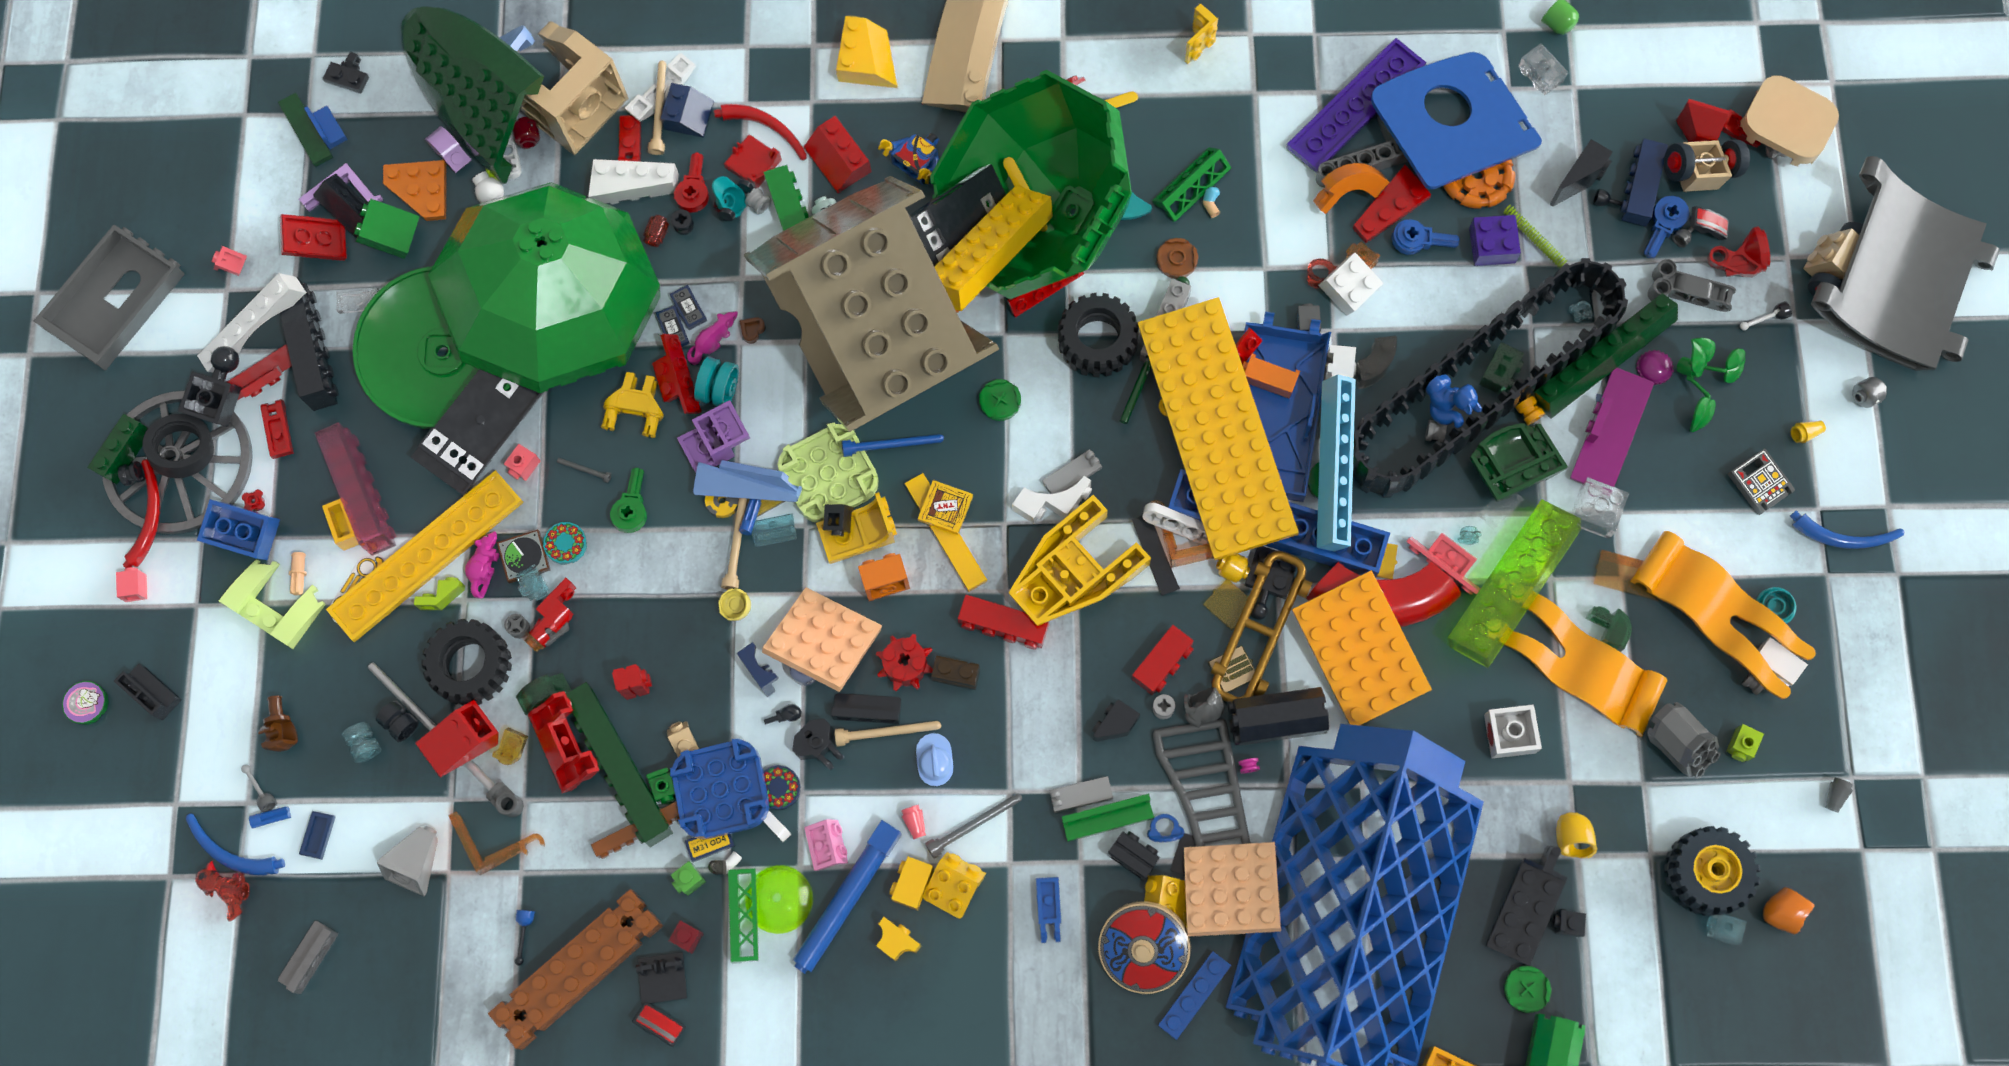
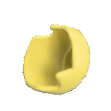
[718,588,751,621]

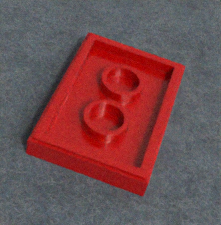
[279,214,347,261]

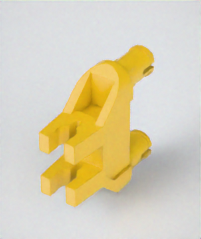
[601,372,664,438]

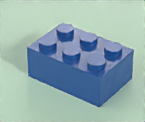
[197,499,280,560]

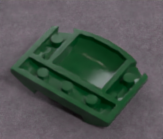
[1470,423,1568,502]

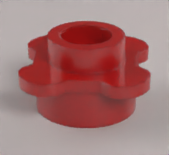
[242,489,265,511]

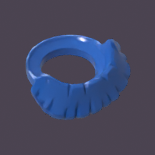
[1147,814,1184,843]

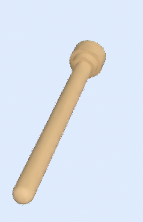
[648,60,666,155]
[721,498,747,590]
[835,721,941,747]

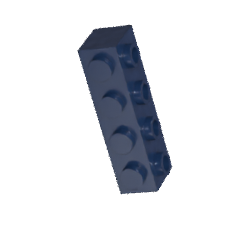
[1620,139,1668,227]

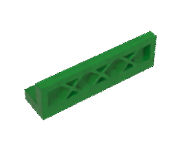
[1152,147,1231,222]
[1062,793,1154,842]
[728,868,759,964]

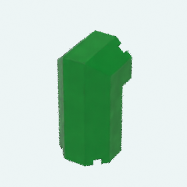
[1525,1014,1586,1066]

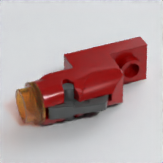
[524,577,576,652]

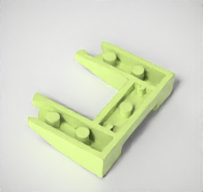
[219,560,326,649]

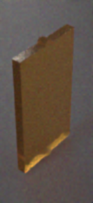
[1594,550,1658,601]

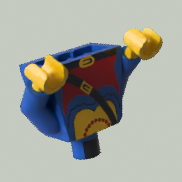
[878,133,939,184]

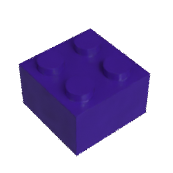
[1469,215,1521,266]

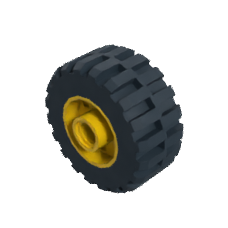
[1664,826,1761,917]

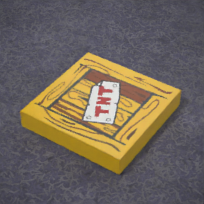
[918,480,973,535]

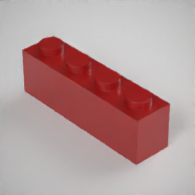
[958,595,1049,650]

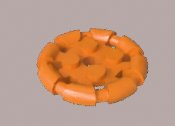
[1443,160,1515,209]

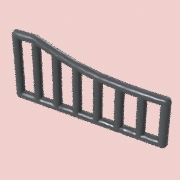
[1152,719,1251,847]

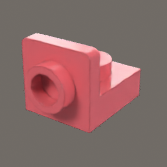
[212,246,247,276]

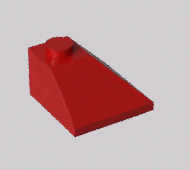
[1676,99,1730,142]

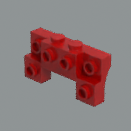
[528,691,599,793]

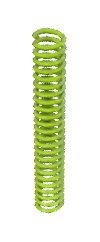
[1503,205,1568,269]

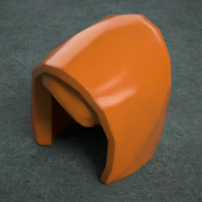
[1763,887,1815,935]

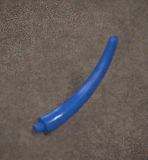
[1790,510,1905,549]
[186,813,285,875]

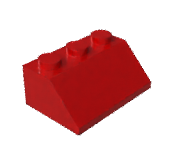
[804,116,871,194]

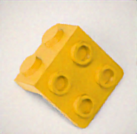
[923,852,986,918]
[1144,875,1187,929]

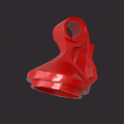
[1707,226,1770,278]

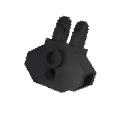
[792,719,844,770]

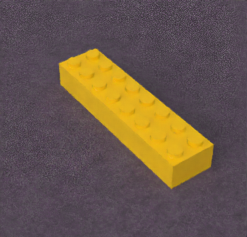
[934,186,1053,311]

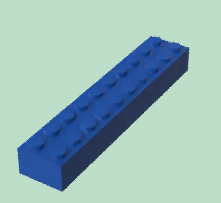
[1168,469,1390,578]

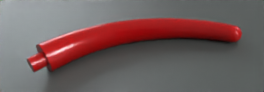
[714,104,807,160]
[123,459,160,568]

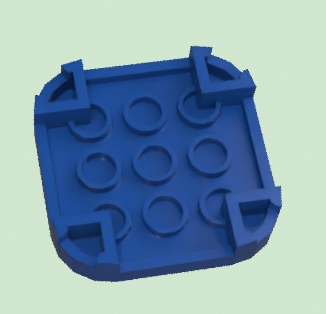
[670,739,769,839]

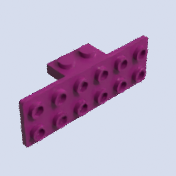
[1570,368,1654,495]

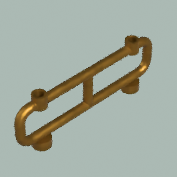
[1211,551,1313,702]

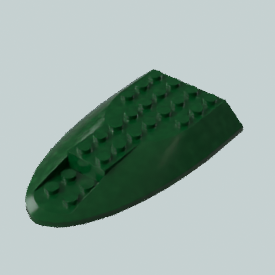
[401,7,544,184]

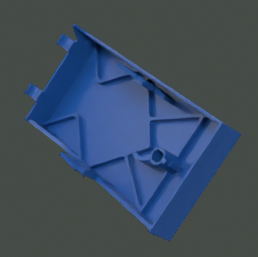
[1243,312,1331,502]

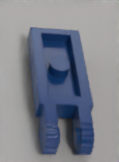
[1036,877,1061,943]

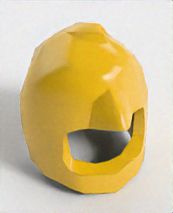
[1556,812,1597,859]

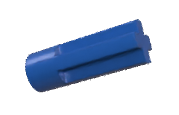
[739,499,761,535]
[249,806,291,828]

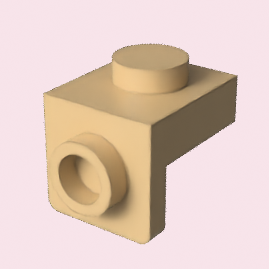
[667,721,699,757]

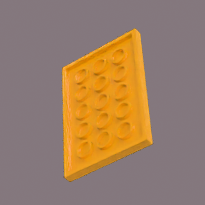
[1291,570,1432,725]

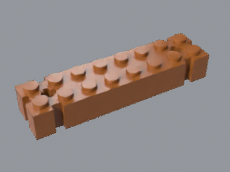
[487,889,664,1050]

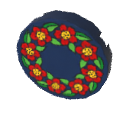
[763,765,801,810]

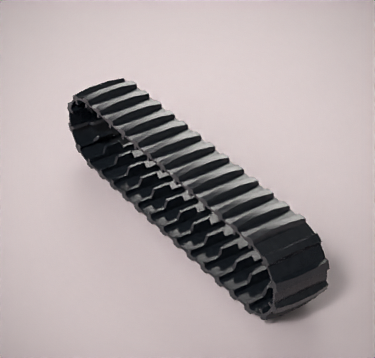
[1353,258,1628,498]

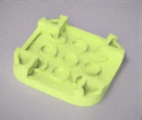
[777,422,879,523]

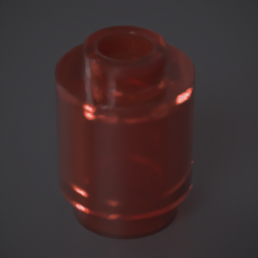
[643,215,669,247]

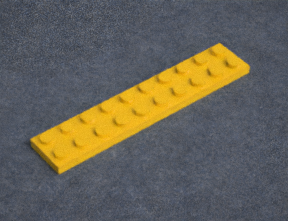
[326,470,524,642]

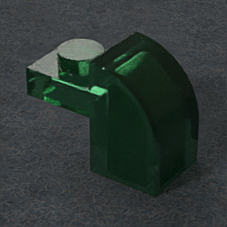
[1585,606,1632,652]
[516,673,572,715]

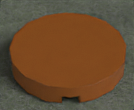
[1157,238,1198,279]

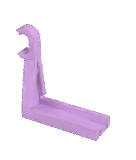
[299,164,382,212]

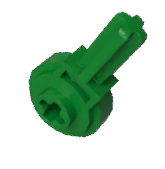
[610,468,647,533]

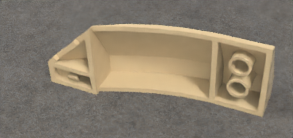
[922,0,1009,112]

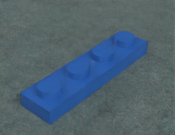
[1158,952,1231,1040]

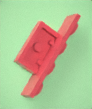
[1406,533,1482,595]

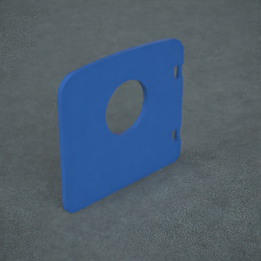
[1371,52,1542,189]

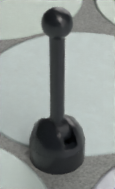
[1593,189,1622,206]

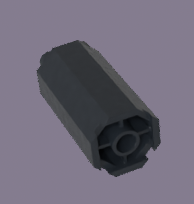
[1228,687,1329,746]

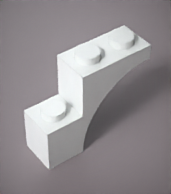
[1012,476,1092,524]

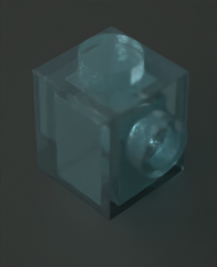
[516,564,549,601]
[1706,914,1747,946]

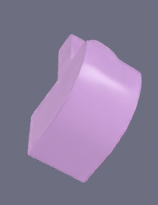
[425,126,471,173]

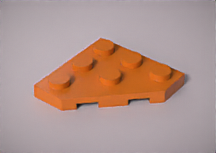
[383,160,446,221]

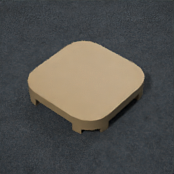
[1740,76,1839,167]

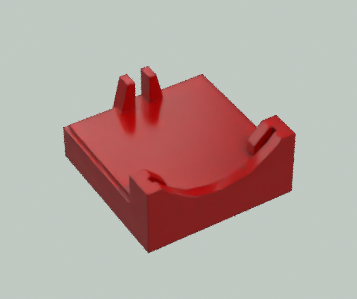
[724,134,782,188]

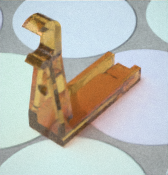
[1150,500,1213,568]
[448,811,545,875]

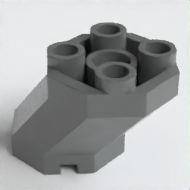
[1647,702,1720,779]

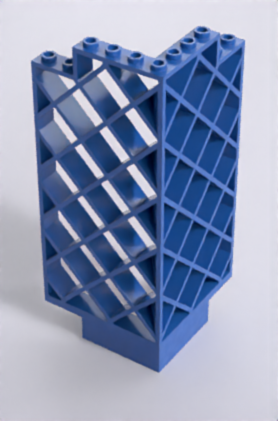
[1226,724,1484,1066]

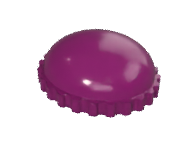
[1636,350,1674,385]

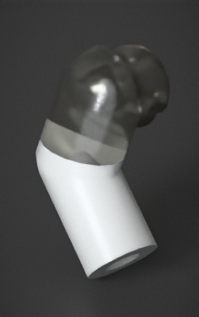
[708,851,742,875]

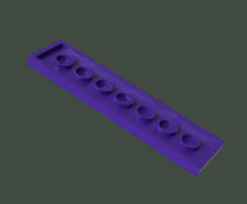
[1286,38,1427,173]

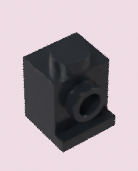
[823,504,854,537]

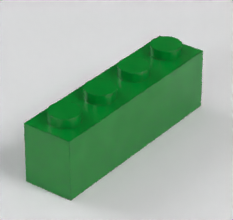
[764,165,809,231]

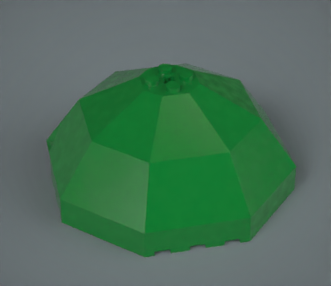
[930,70,1132,299]
[428,182,660,393]

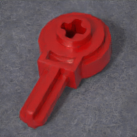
[674,152,709,213]

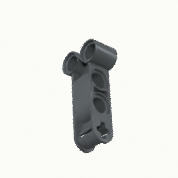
[1647,259,1736,312]

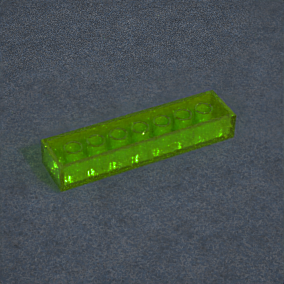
[1448,499,1581,668]

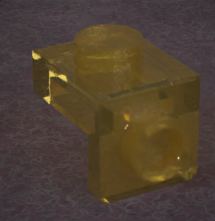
[492,727,528,765]

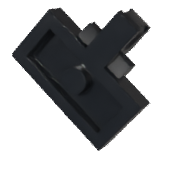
[322,52,369,94]

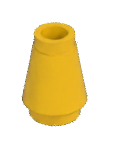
[1791,420,1826,443]

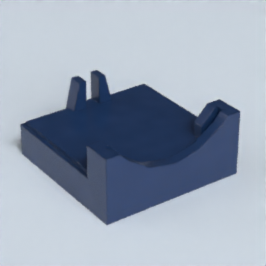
[737,642,779,697]

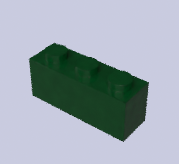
[87,414,148,485]

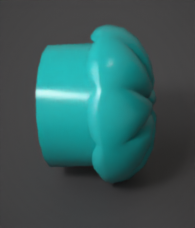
[1756,587,1796,624]

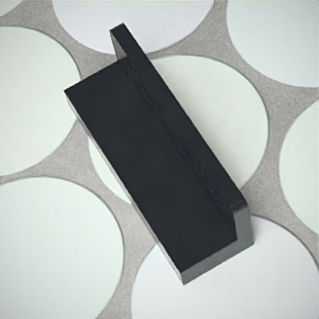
[313,174,366,238]
[831,693,901,724]

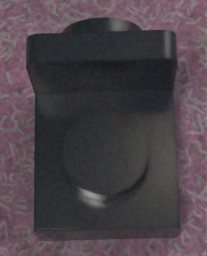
[1552,909,1586,937]

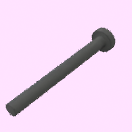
[557,458,612,483]

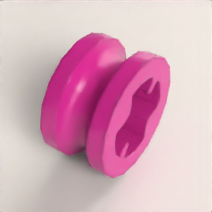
[1238,758,1260,774]

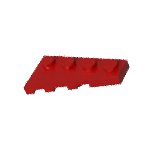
[1353,165,1431,243]

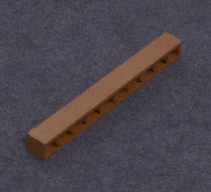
[591,801,680,859]

